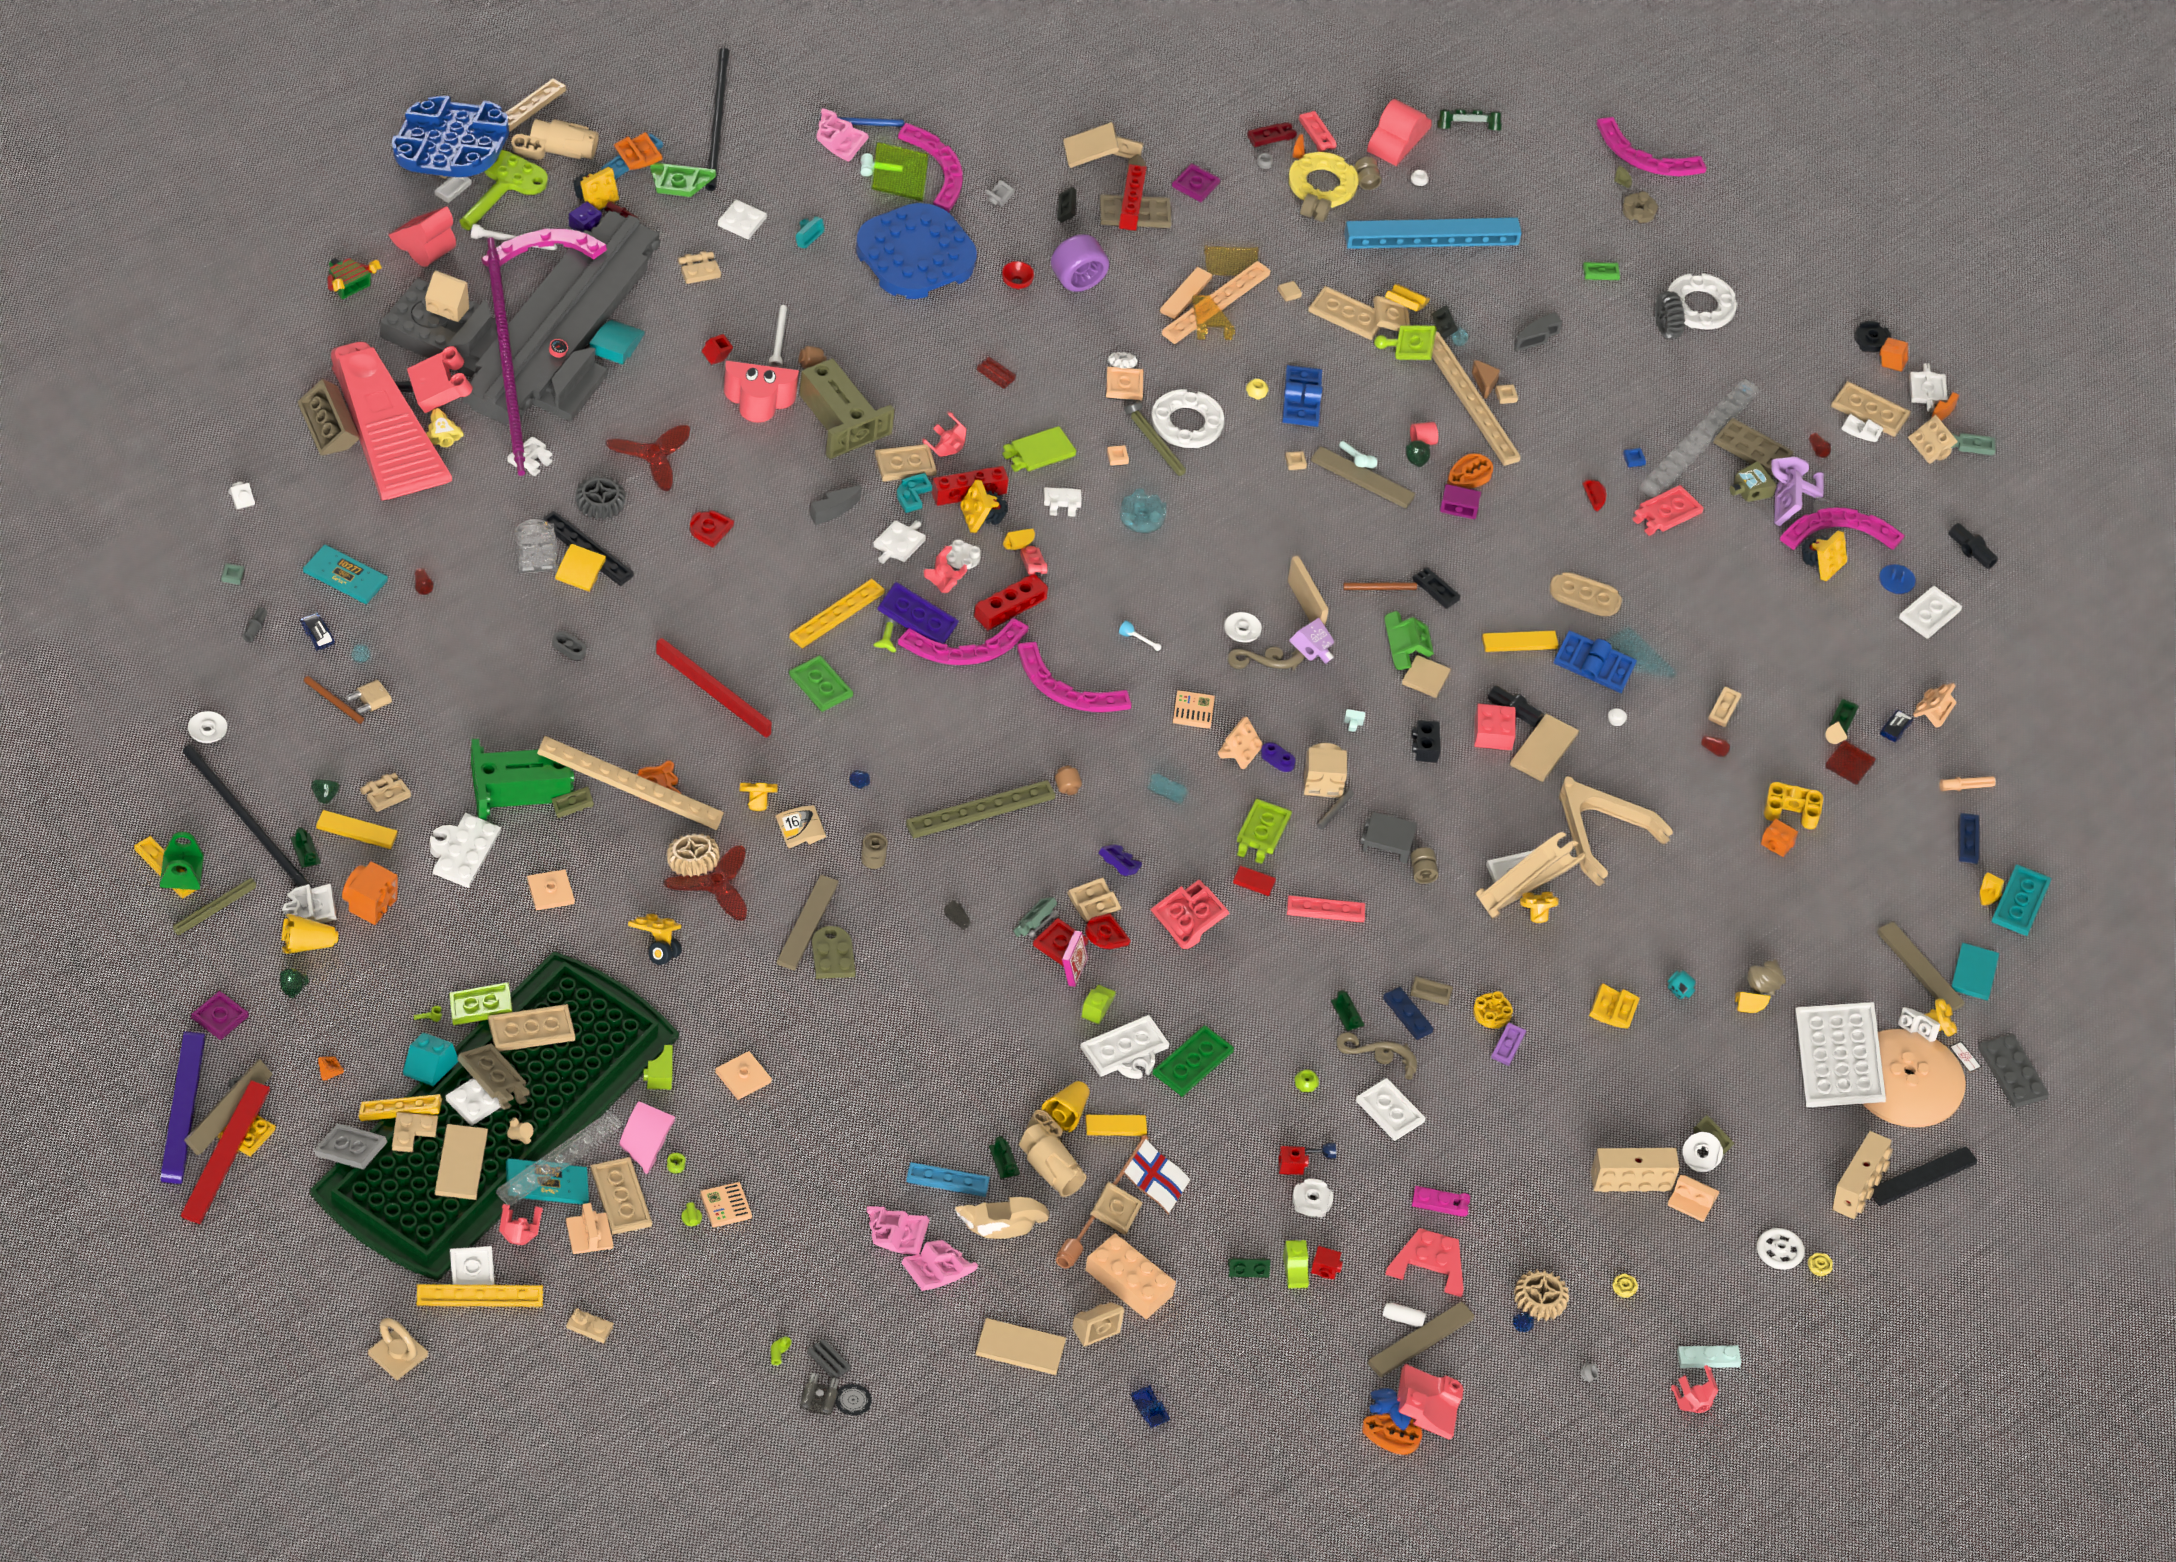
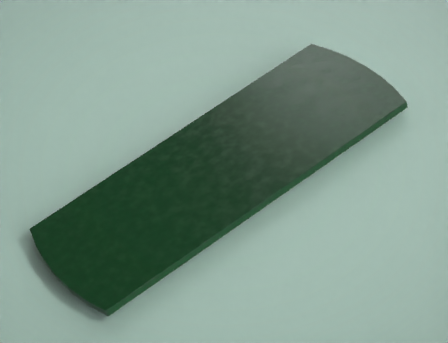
[310,951,679,1281]

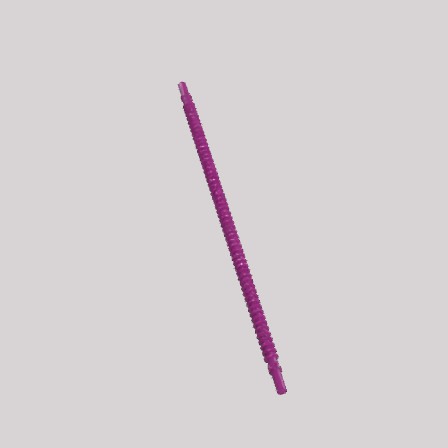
[487,237,525,476]

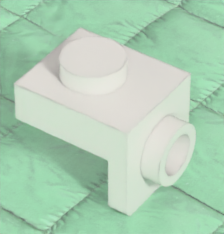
[228,482,255,510]

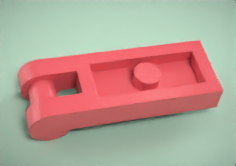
[1299,111,1336,152]
[1020,546,1047,575]

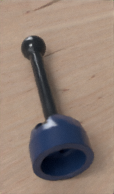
[1305,1142,1336,1159]

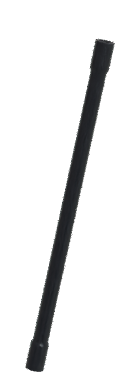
[706,48,729,191]
[183,745,313,889]

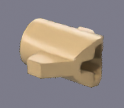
[507,1118,533,1144]

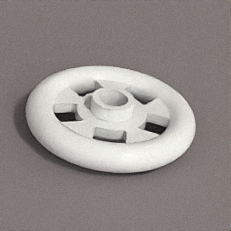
[1757,1228,1805,1269]

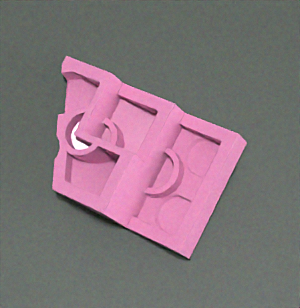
[817,108,868,162]
[619,1101,675,1174]
[867,1206,929,1255]
[902,1240,978,1291]

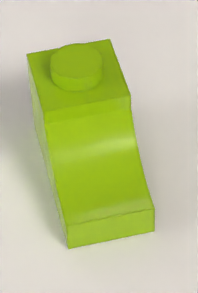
[1081,985,1116,1024]
[643,1045,672,1090]
[1283,1240,1309,1288]

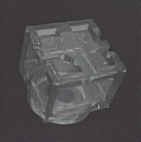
[514,519,557,574]

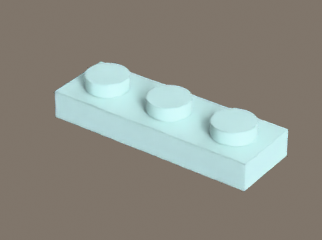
[1677,1345,1742,1368]

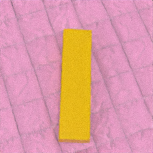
[1482,631,1559,652]
[316,810,398,849]
[134,836,196,899]
[359,1095,442,1121]

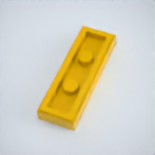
[1085,1115,1147,1136]

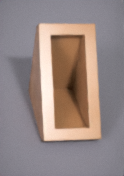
[1471,360,1500,399]

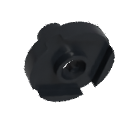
[1855,321,1891,352]

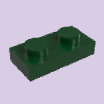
[1828,699,1859,734]

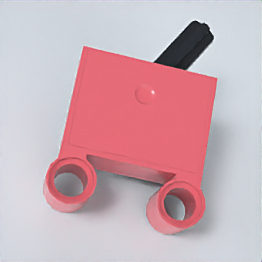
[394,346,473,413]

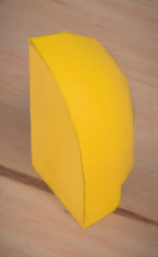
[1003,528,1035,550]
[1735,992,1771,1013]

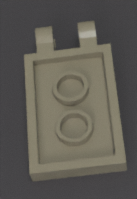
[457,1043,530,1109]

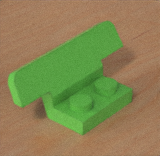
[1384,611,1434,670]

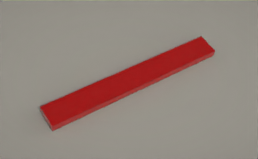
[656,638,772,738]
[181,1081,270,1224]

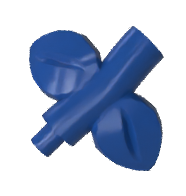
[1370,1388,1411,1430]

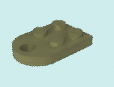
[812,926,856,979]

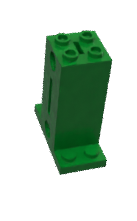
[471,738,574,821]

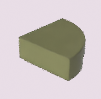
[1614,166,1632,188]

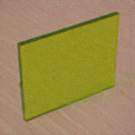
[871,142,928,201]

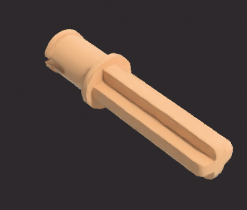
[1939,776,1995,792]

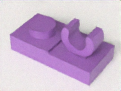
[1491,1022,1526,1066]

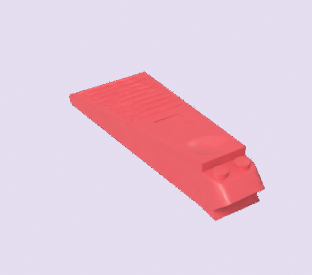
[331,342,452,501]

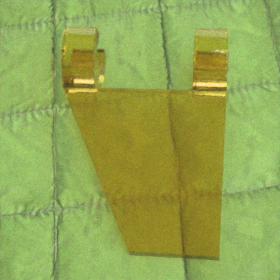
[1192,295,1235,340]

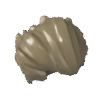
[1747,959,1786,995]

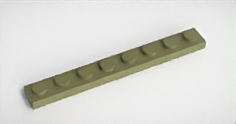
[906,780,1055,839]

